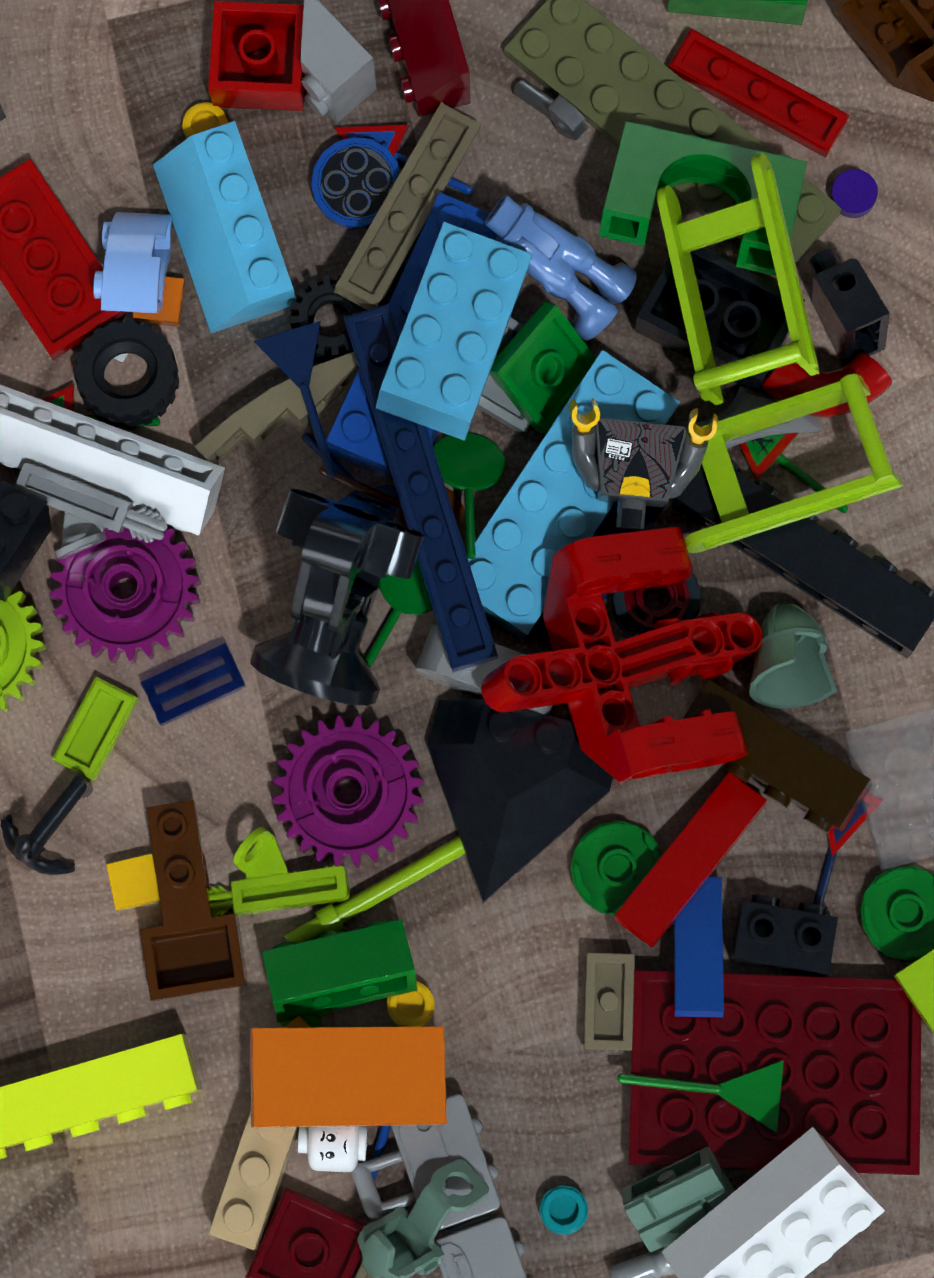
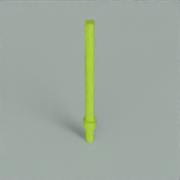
[284,836,465,943]

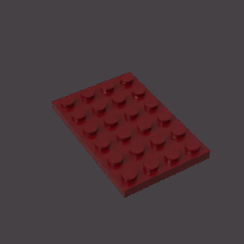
[628,970,922,1175]

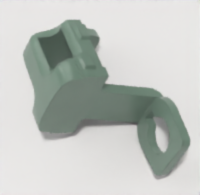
[357,1159,489,1278]

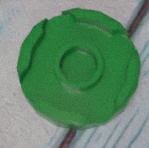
[570,821,663,916]
[859,866,934,962]

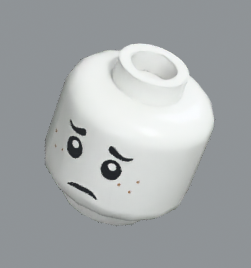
[298,1126,367,1172]

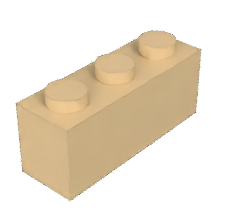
[209,1111,299,1250]

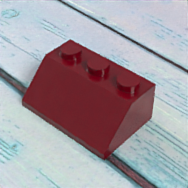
[377,0,471,117]

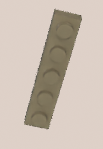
[334,102,481,310]

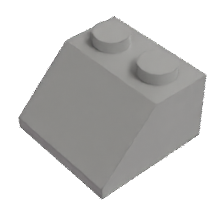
[300,0,377,124]

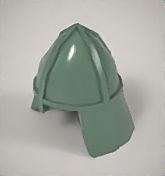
[749,602,837,709]

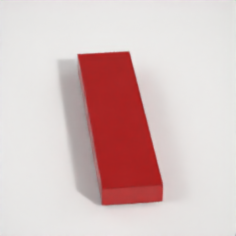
[668,28,850,158]
[614,773,767,948]

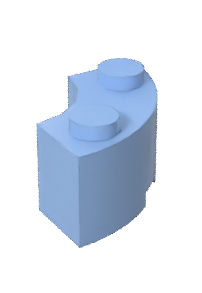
[94,212,172,313]

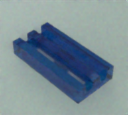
[141,643,246,726]

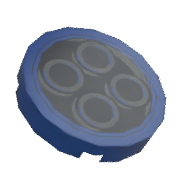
[311,137,401,230]

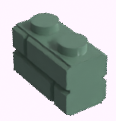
[622,1146,734,1253]

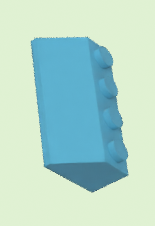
[153,121,296,334]

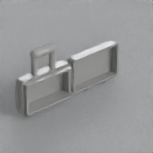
[352,1093,527,1278]

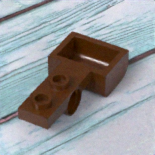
[140,800,248,1001]

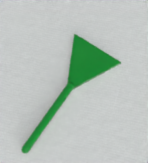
[617,1060,784,1133]

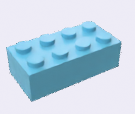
[376,222,533,441]

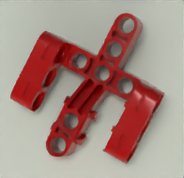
[481,527,763,783]

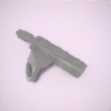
[15,463,167,559]

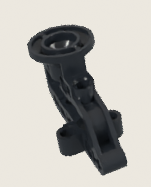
[250,488,425,706]

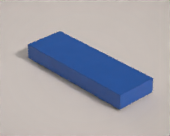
[674,877,724,1018]

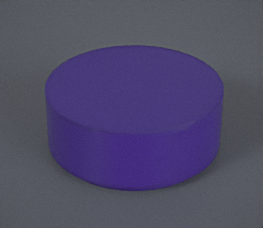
[830,169,878,218]

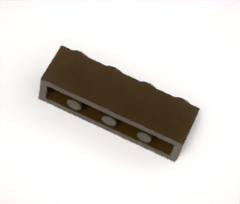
[683,679,872,834]

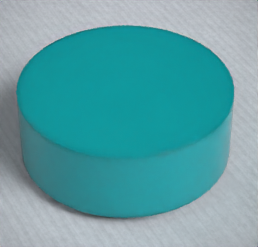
[540,1185,588,1235]

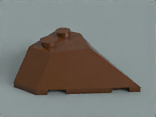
[832,0,934,102]

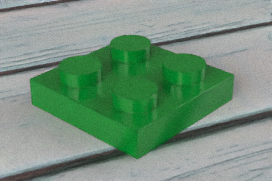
[490,302,596,435]

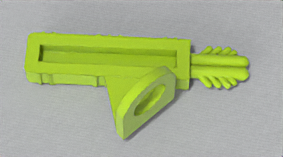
[209,827,350,917]

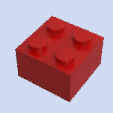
[208,1,305,111]

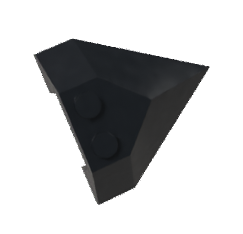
[427,699,613,904]

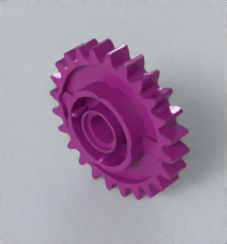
[49,527,201,664]
[272,716,424,868]

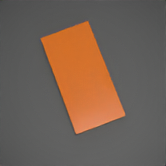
[250,1026,447,1128]

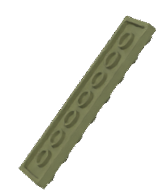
[504,0,843,265]

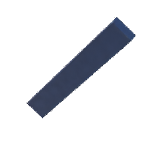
[343,304,498,673]

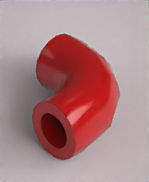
[761,352,892,418]

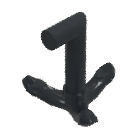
[1,776,93,875]

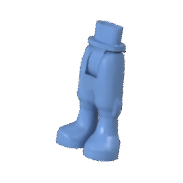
[484,195,637,341]

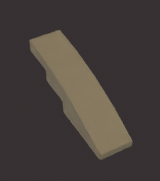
[194,352,359,464]

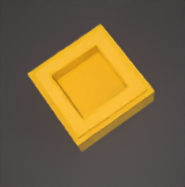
[106,854,160,911]

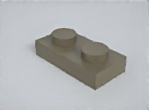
[584,953,635,1051]

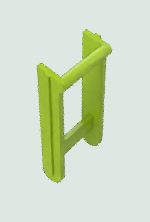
[657,153,820,405]
[684,374,904,553]

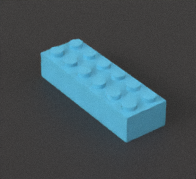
[468,350,680,640]

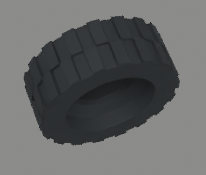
[74,320,179,429]

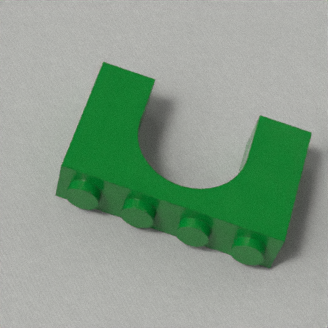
[599,121,808,276]

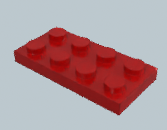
[0,159,128,360]

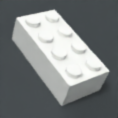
[662,1127,885,1278]

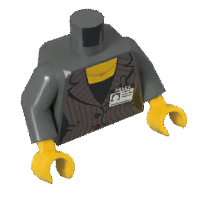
[569,398,718,532]

